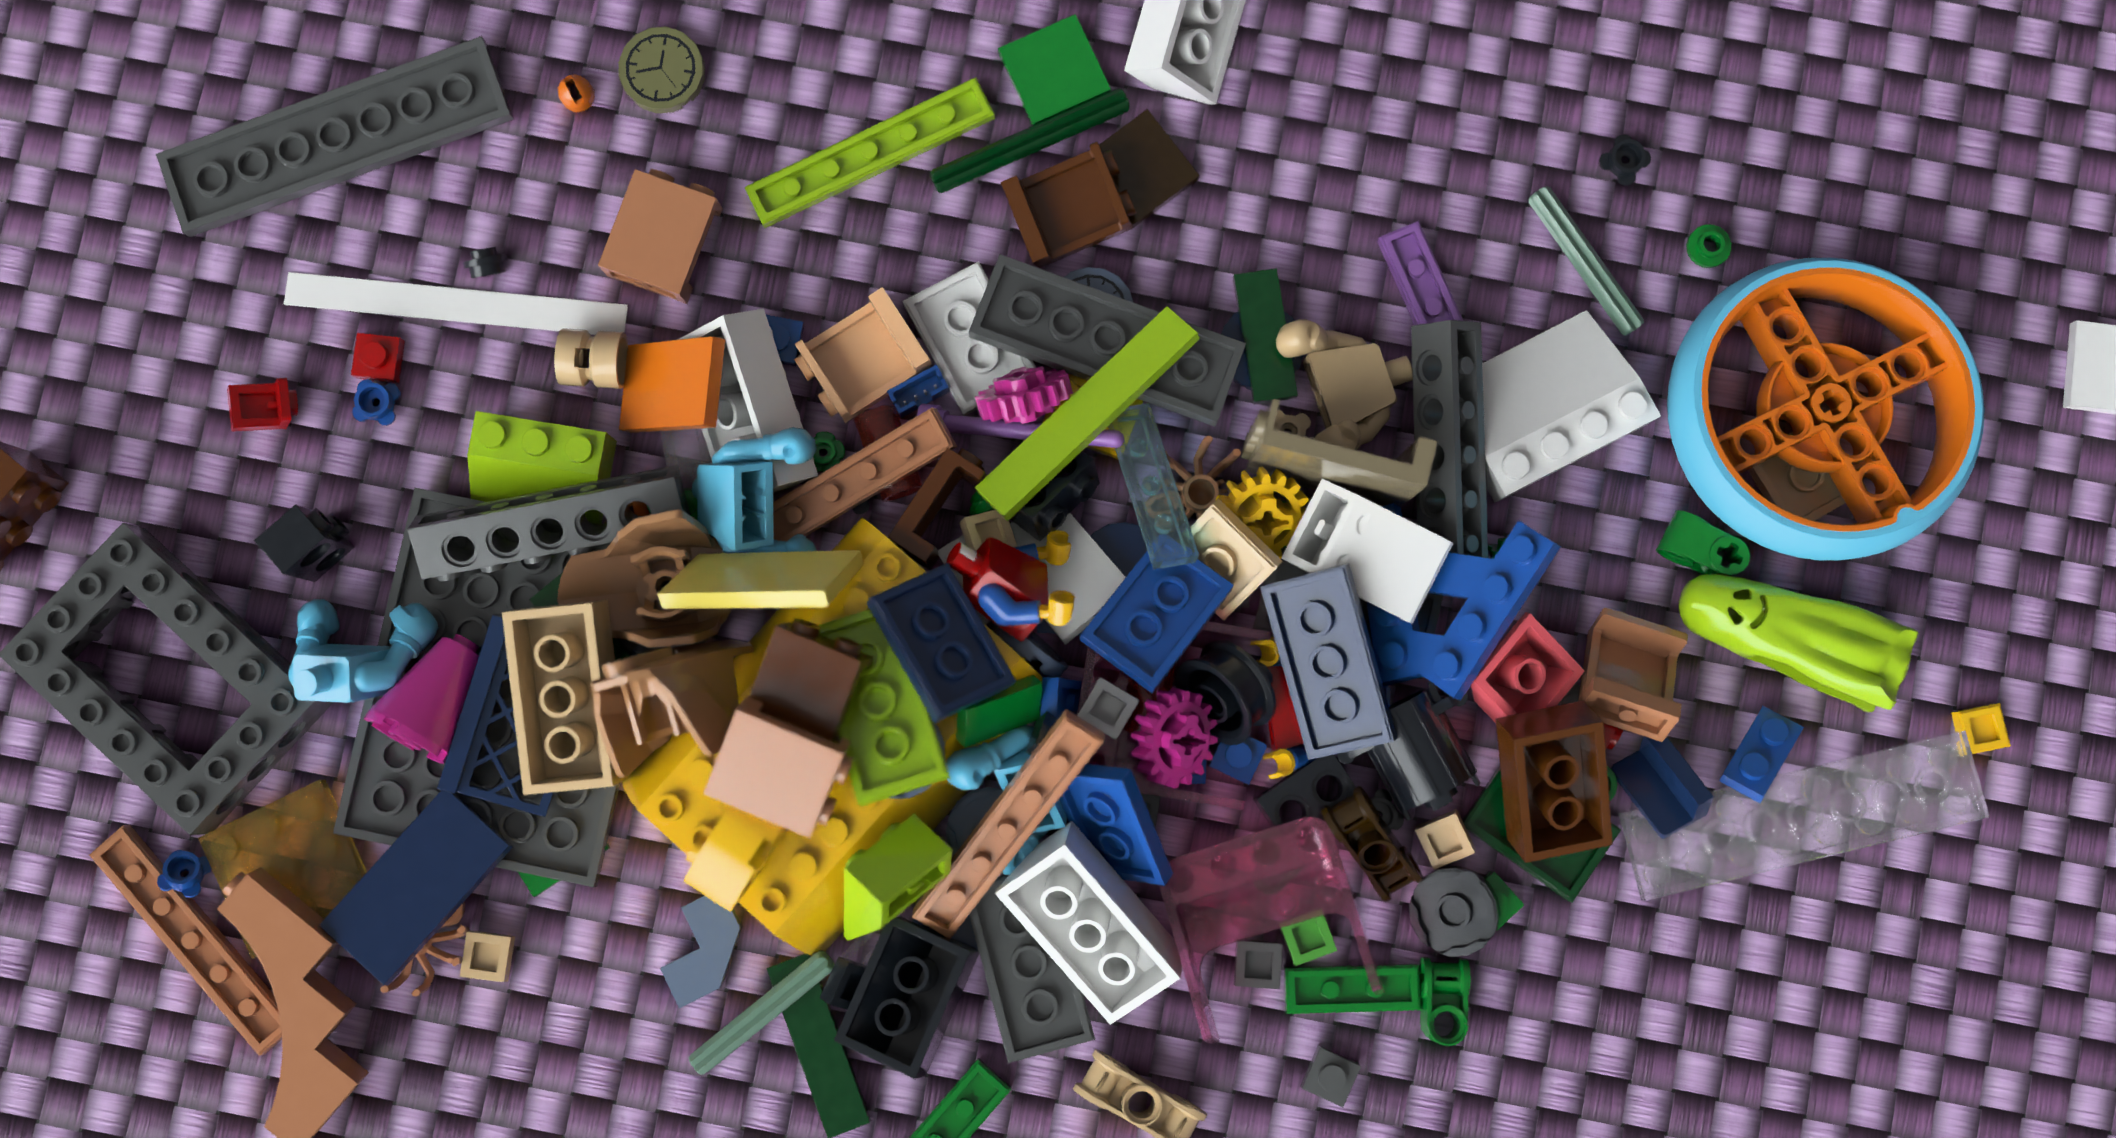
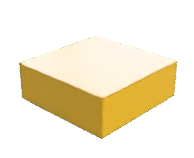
[1951,703,2011,755]

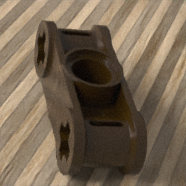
[1320,785,1424,903]

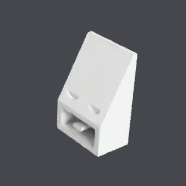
[1281,479,1453,624]

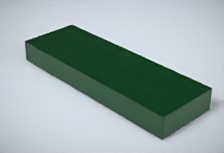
[1233,268,1298,405]

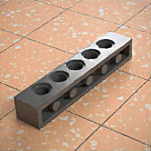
[1411,320,1488,558]
[407,465,690,581]

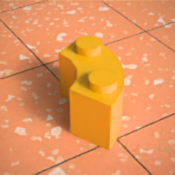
[684,802,788,912]

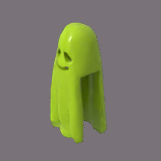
[1679,573,1919,713]

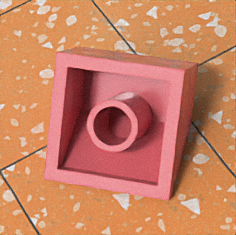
[1471,612,1585,723]

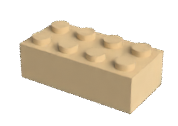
[502,600,629,795]

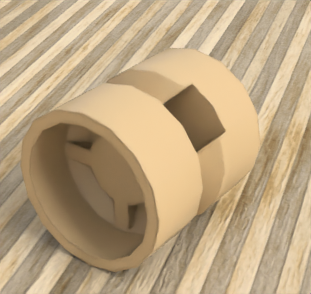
[554,328,628,389]

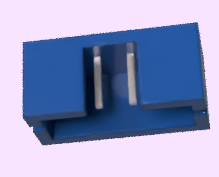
[887,364,950,418]

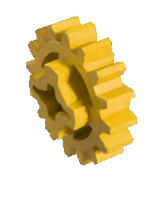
[1216,467,1309,559]

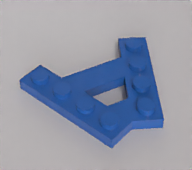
[1367,503,1561,700]

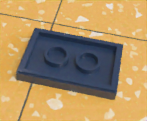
[866,563,1016,724]

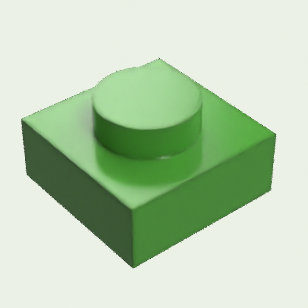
[1278,907,1337,966]

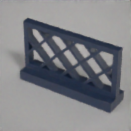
[437,614,554,817]

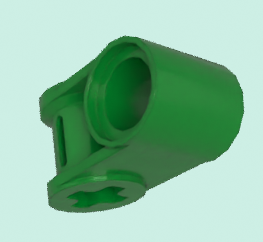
[1656,510,1750,576]
[1419,957,1471,1046]

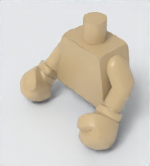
[1276,319,1413,450]

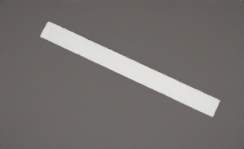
[284,272,628,335]

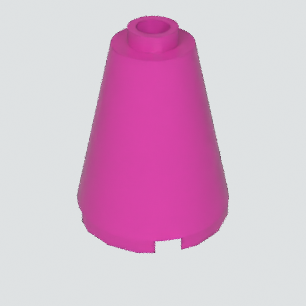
[364,634,479,764]

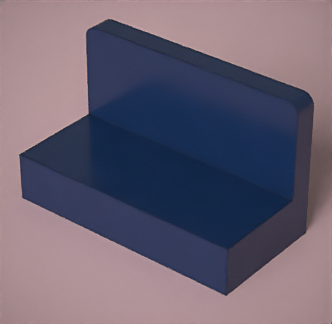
[1611,736,1714,839]

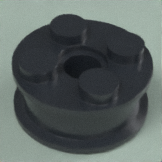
[1175,639,1276,745]

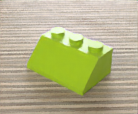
[467,411,617,525]

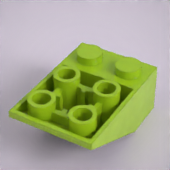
[844,814,952,941]

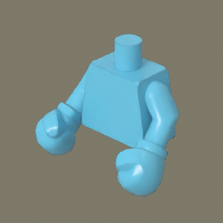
[692,427,817,553]
[288,599,438,703]
[946,725,1067,875]

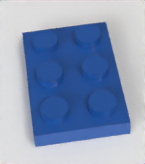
[1080,533,1234,693]
[1059,764,1173,886]

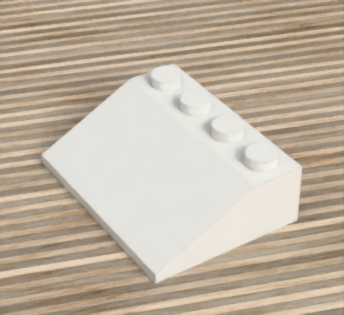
[1482,310,1661,503]

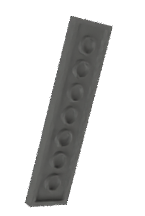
[156,36,514,237]

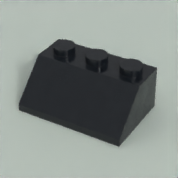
[834,916,979,1079]

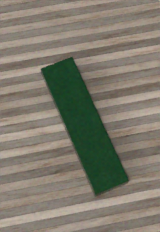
[766,953,871,1138]

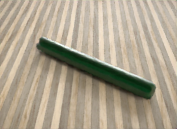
[930,88,1130,193]

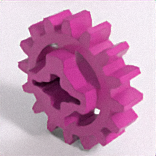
[975,366,1073,424]
[1131,688,1218,788]

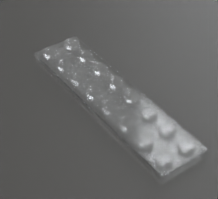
[1618,731,1990,901]

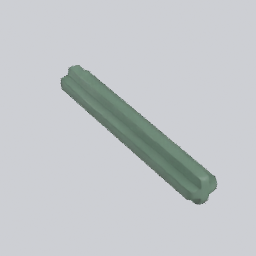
[1528,186,1644,336]
[689,950,835,1075]

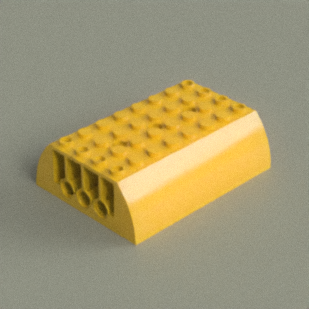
[622,518,1043,956]

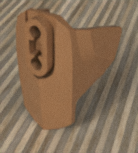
[557,510,733,648]
[590,639,754,778]

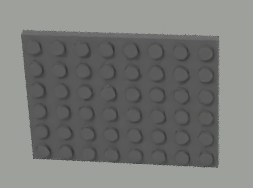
[333,488,666,887]

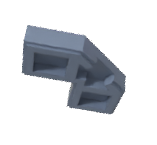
[660,896,743,1008]

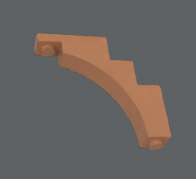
[217,867,369,1138]

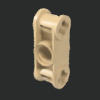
[1073,1049,1208,1138]

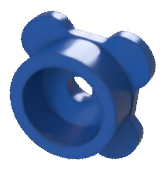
[352,379,401,426]
[157,850,213,898]

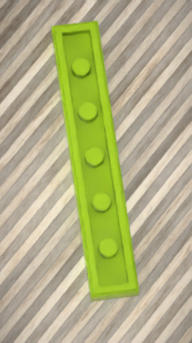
[744,77,995,229]
[975,306,1200,522]

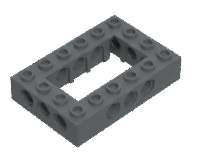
[0,523,333,835]

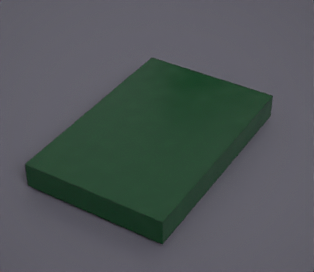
[1462,766,1622,903]

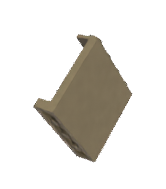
[1241,399,1438,507]

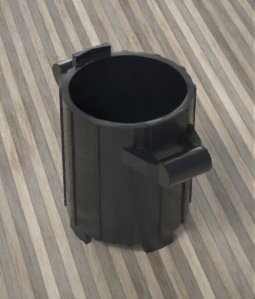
[1337,681,1480,821]

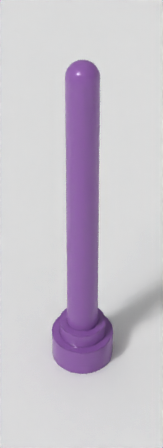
[916,404,1124,448]

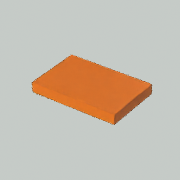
[619,336,725,433]

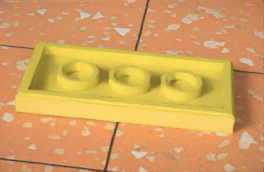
[658,550,864,609]

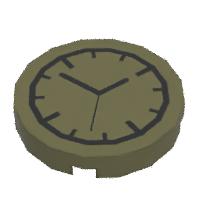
[618,27,705,114]

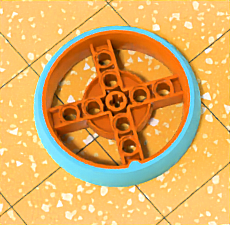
[1667,258,1985,561]

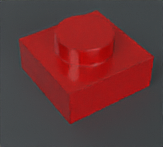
[351,333,405,383]

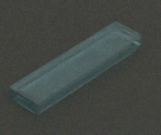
[1108,403,1199,569]

